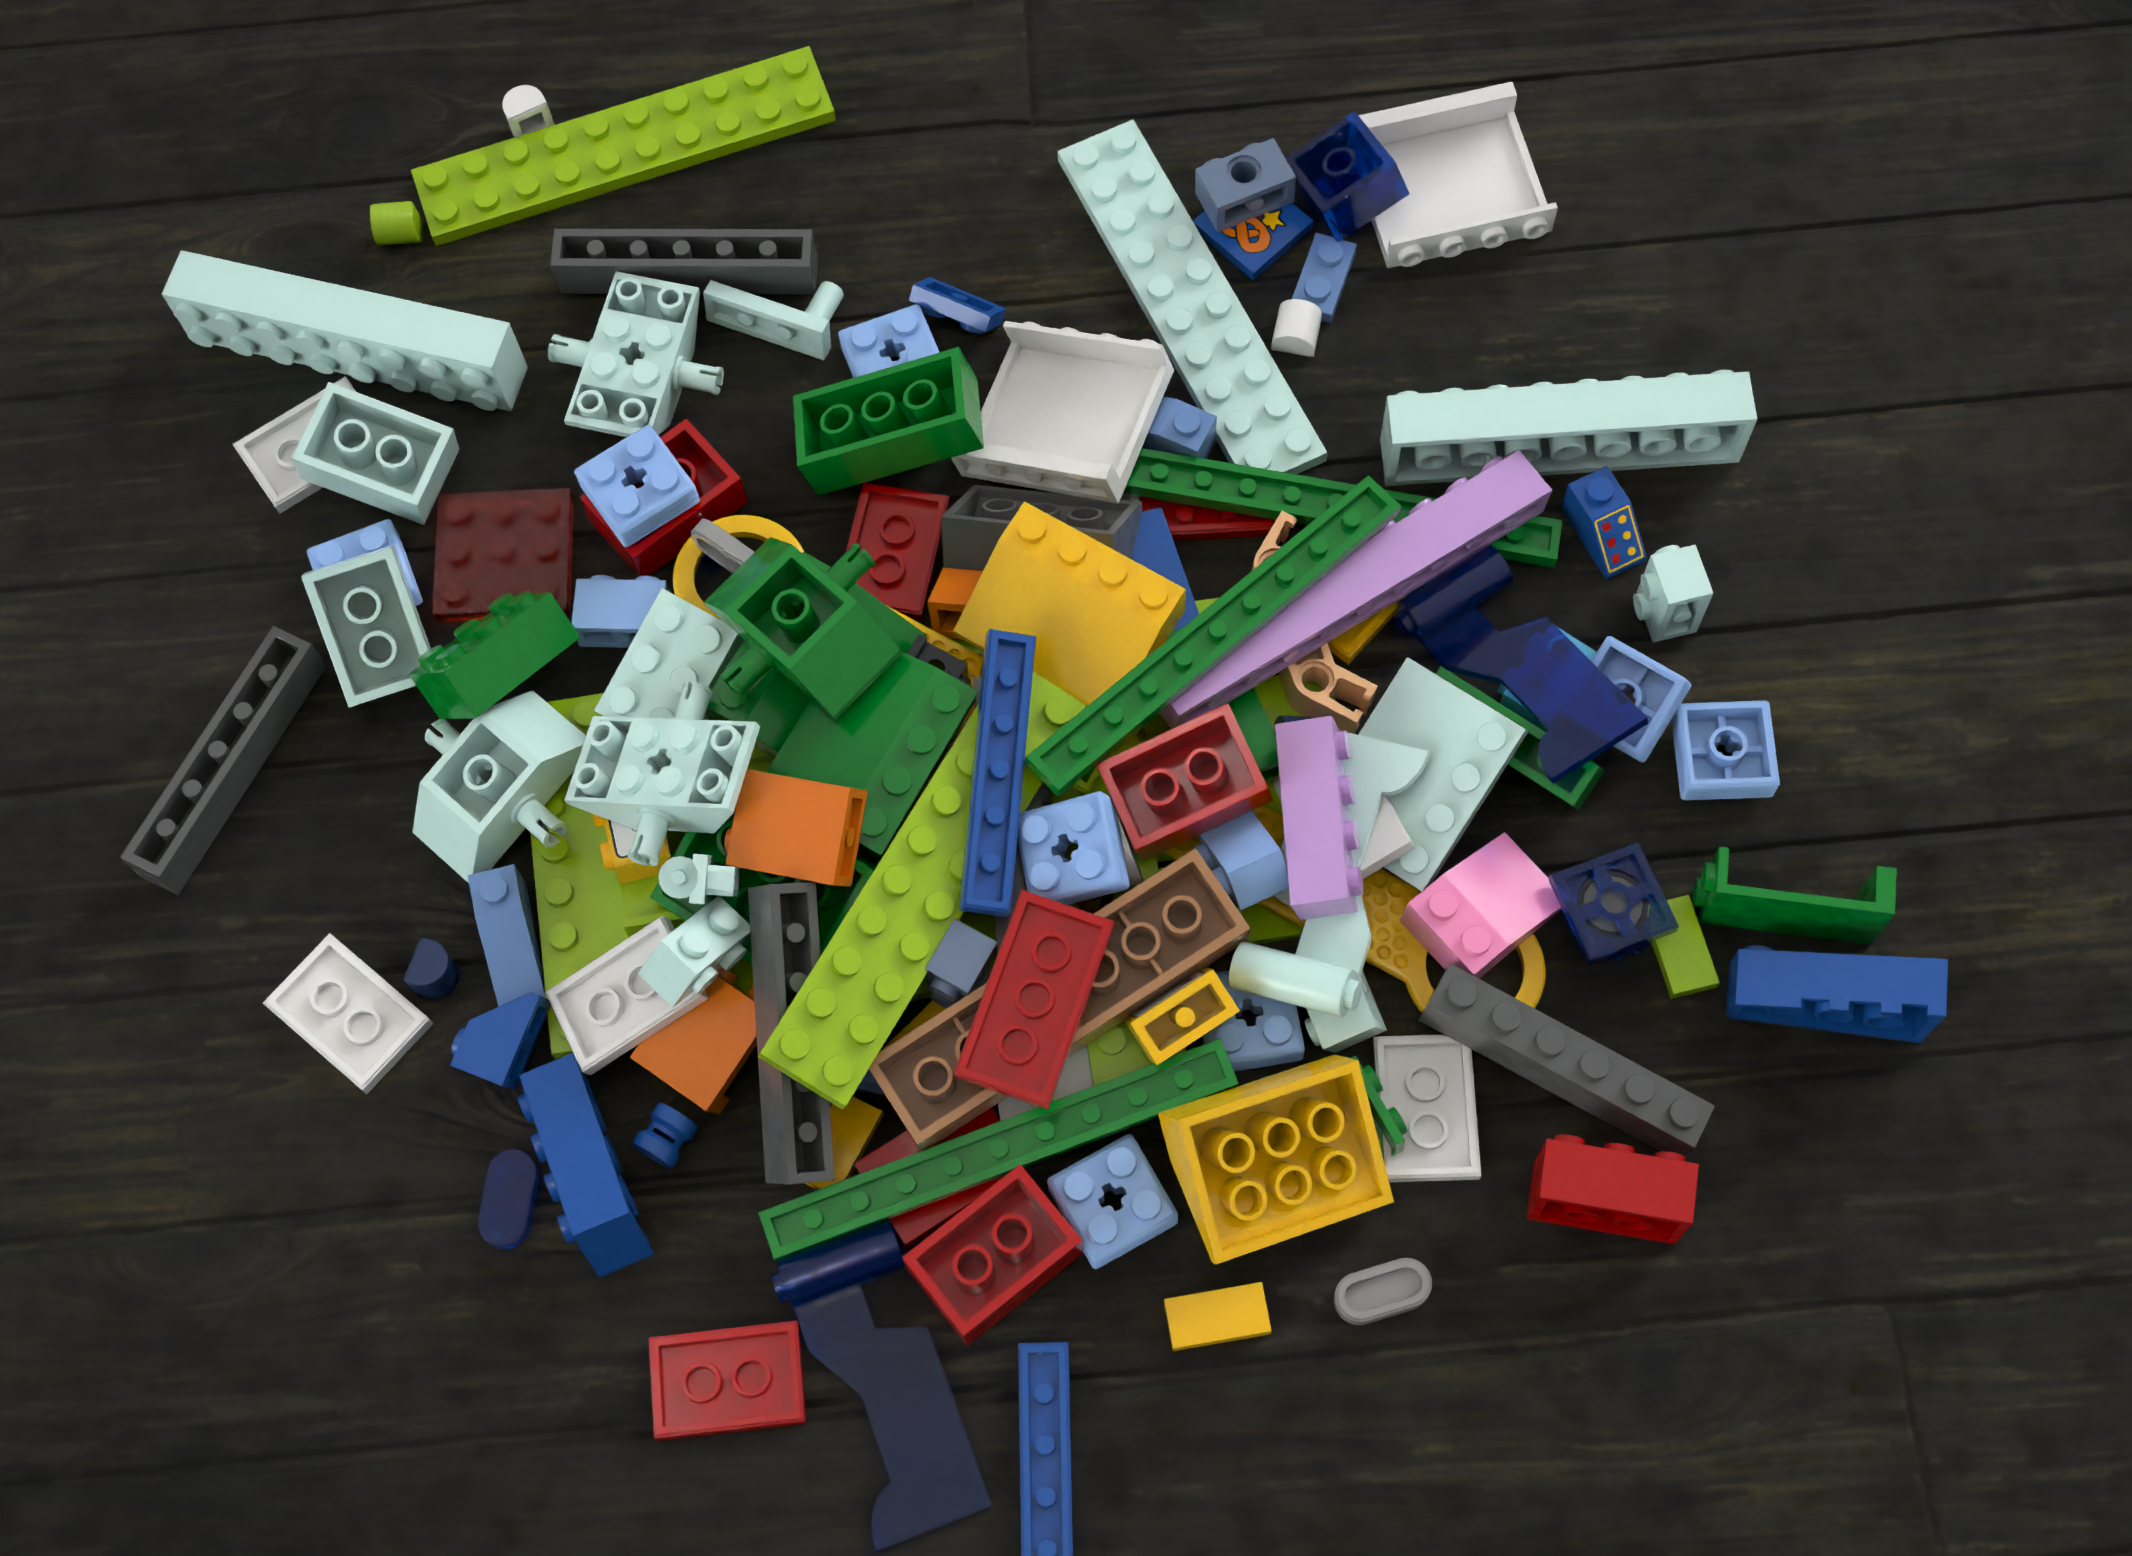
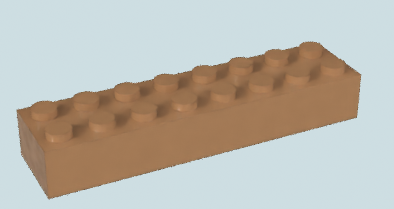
[869,848,1250,1151]

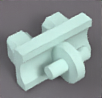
[658,854,740,904]

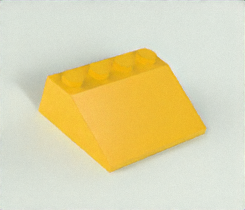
[953,501,1186,706]
[1158,1054,1394,1265]

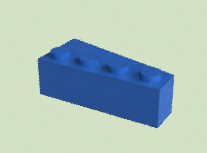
[1726,945,1948,1043]
[518,1053,654,1278]

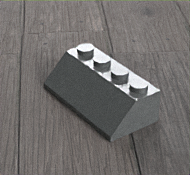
[941,485,1142,571]

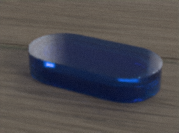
[478,1150,539,1249]

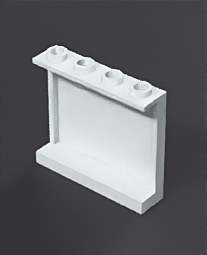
[1346,82,1558,268]
[951,321,1174,504]

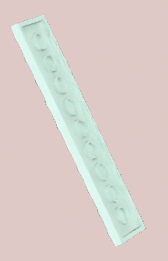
[1058,120,1327,474]

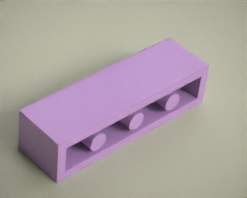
[1275,715,1363,920]

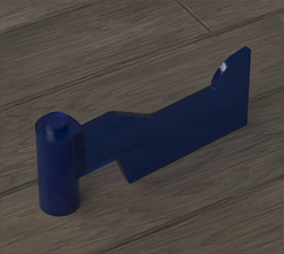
[1394,544,1649,784]
[771,1220,992,1552]

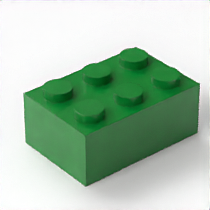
[409,590,580,719]

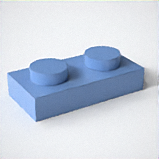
[1292,233,1357,324]

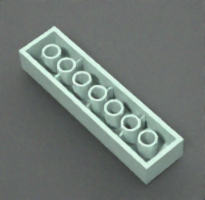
[162,250,528,411]
[1380,370,1757,486]

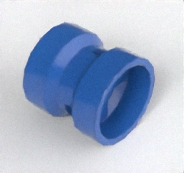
[631,1102,699,1170]

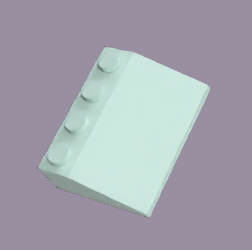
[1358,657,1528,891]

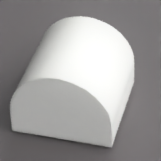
[502,85,554,138]
[1271,299,1322,357]

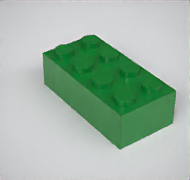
[793,347,984,496]

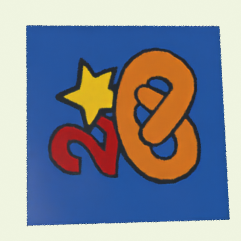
[1193,181,1313,281]

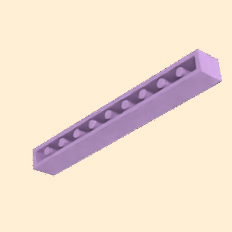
[1159,450,1552,729]

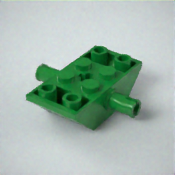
[704,537,902,720]

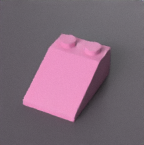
[1400,832,1570,979]

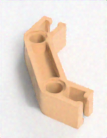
[1251,511,1378,734]

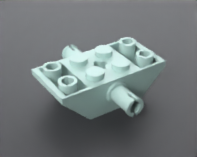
[548,271,724,437]
[564,681,760,866]
[412,690,586,883]

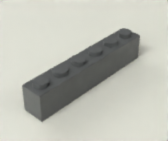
[550,229,818,294]
[120,626,327,895]
[748,882,834,1185]
[1419,963,1715,1156]

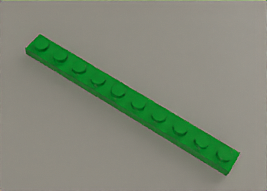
[1123,448,1562,568]
[1026,475,1401,797]
[758,1038,1239,1261]

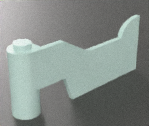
[1229,733,1430,1018]

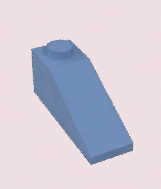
[1142,397,1217,459]
[468,864,546,1007]

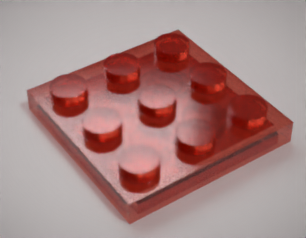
[432,488,574,622]

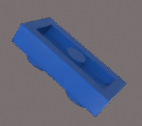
[909,277,1006,334]

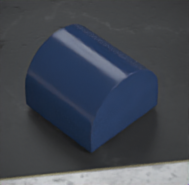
[404,937,459,999]

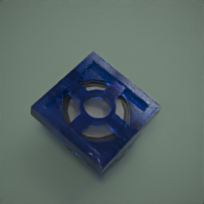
[1548,842,1679,965]

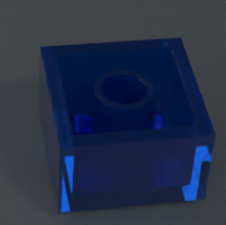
[1285,111,1410,242]

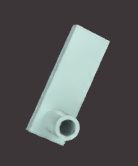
[703,280,844,360]

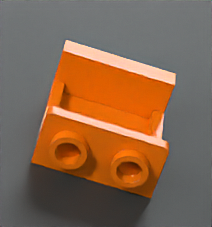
[724,769,868,887]
[630,968,757,1114]

